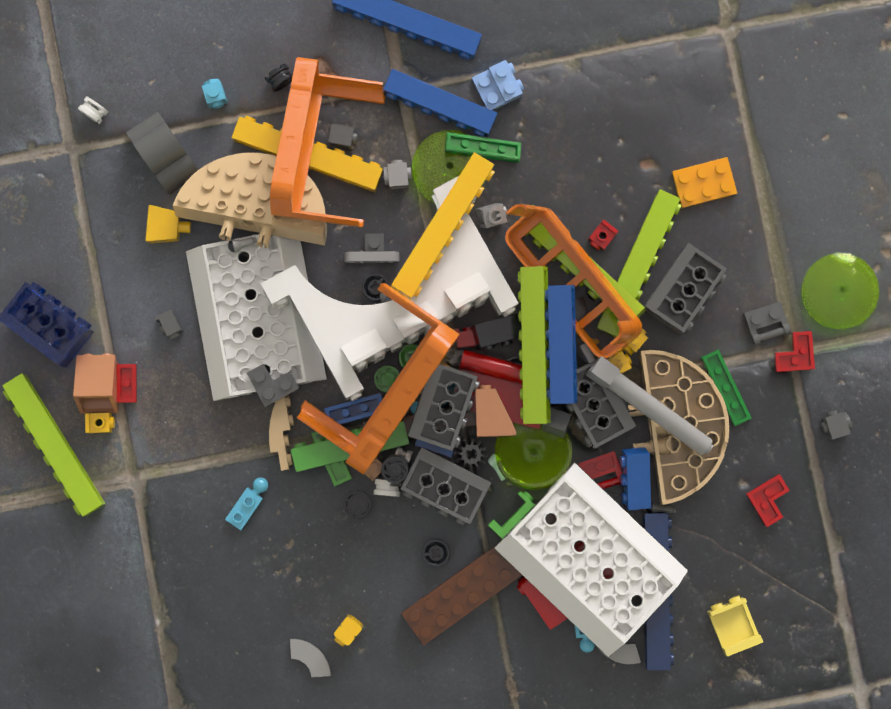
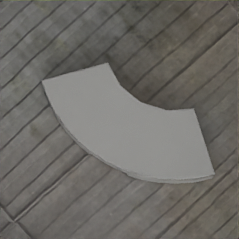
[576,333,595,363]
[290,639,331,677]
[598,643,641,664]

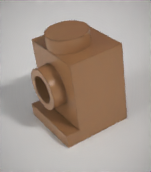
[365,458,382,481]

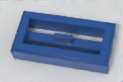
[415,439,453,458]

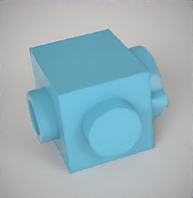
[202,79,228,109]

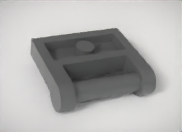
[743,302,791,346]

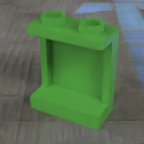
[487,491,535,539]

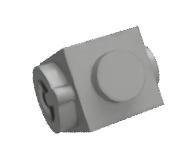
[384,160,412,190]
[475,203,508,228]

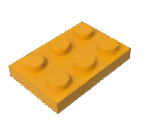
[672,157,737,209]

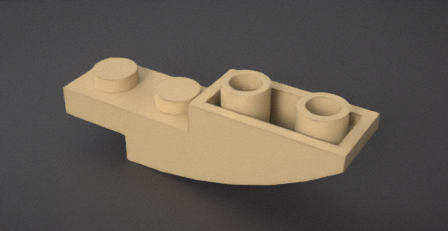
[269,395,294,471]

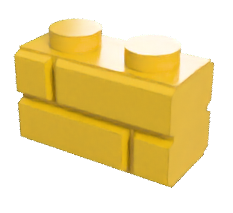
[334,614,364,646]

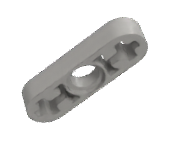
[344,251,400,263]

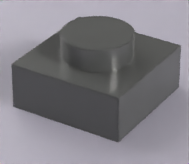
[365,233,384,252]

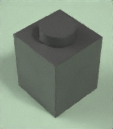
[328,124,358,150]
[543,407,571,438]

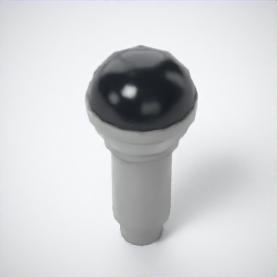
[228,237,257,253]

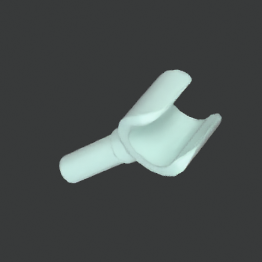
[488,454,505,481]

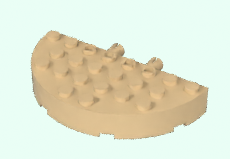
[173,153,327,248]
[627,350,729,505]

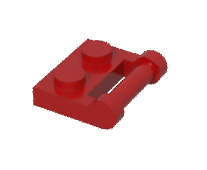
[578,451,622,489]

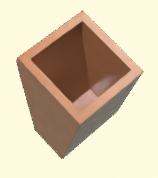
[73,353,119,414]
[476,385,516,437]

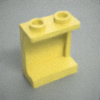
[707,596,763,657]

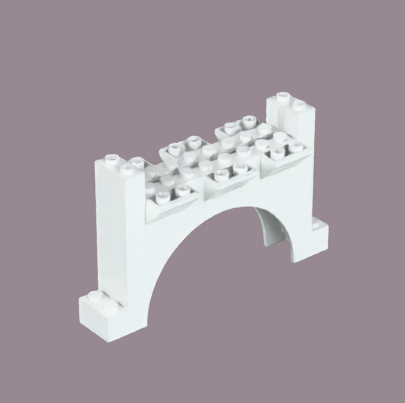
[260,176,519,401]

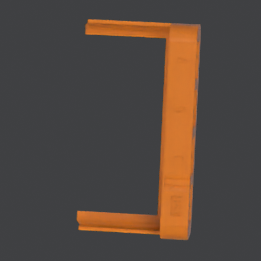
[270,57,385,227]
[505,204,642,358]
[297,283,460,475]

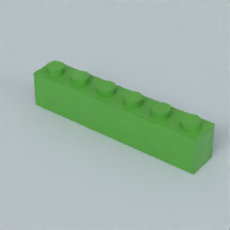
[291,421,409,472]

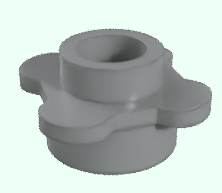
[442,347,463,366]

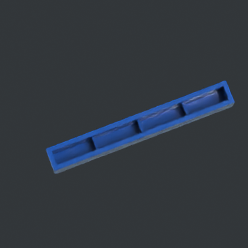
[332,0,482,60]

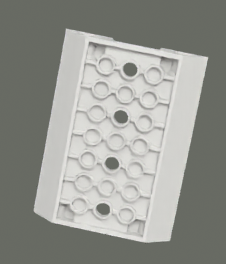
[186,234,327,401]
[495,463,688,657]

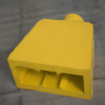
[146,205,191,244]

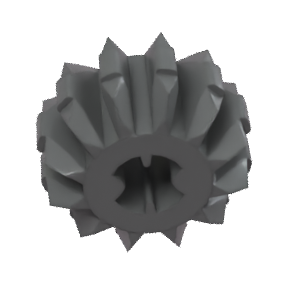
[455,438,488,471]

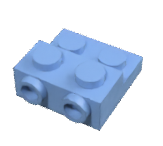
[472,60,524,111]

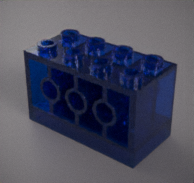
[0,282,94,368]

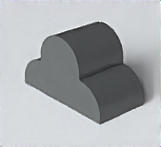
[126,111,198,195]

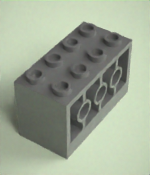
[644,243,727,336]
[564,360,636,449]
[407,364,480,451]
[401,447,491,526]

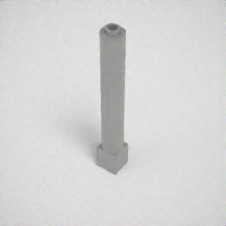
[586,356,713,455]

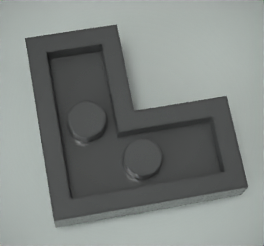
[247,364,300,407]

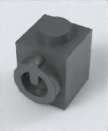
[821,410,852,440]

